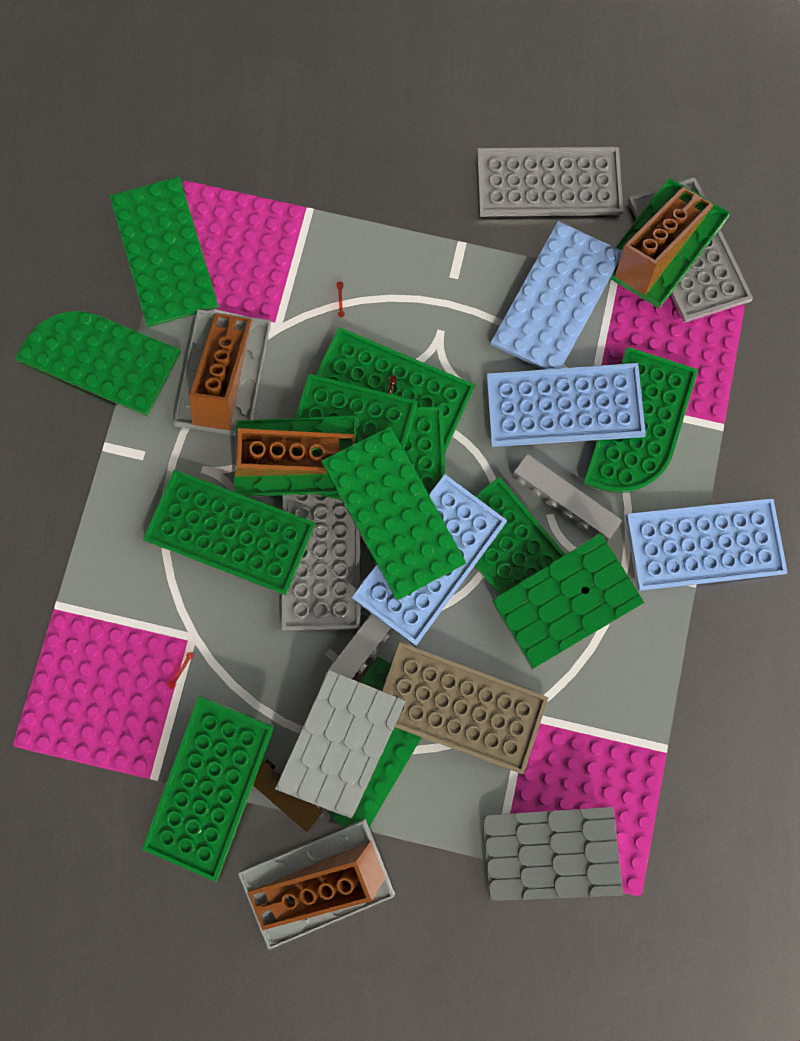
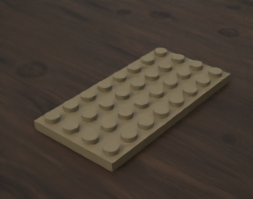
[381,642,549,774]

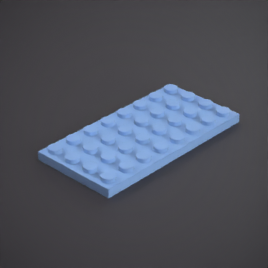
[491,221,622,370]
[487,363,646,447]
[352,475,507,646]
[625,499,787,591]

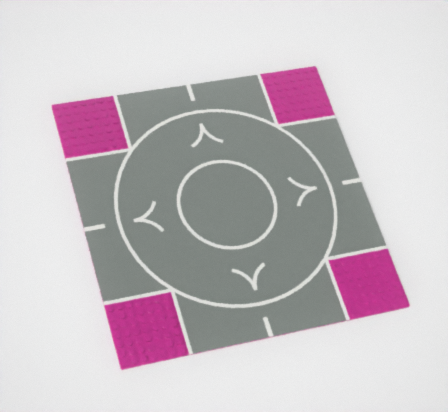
[13,181,745,896]

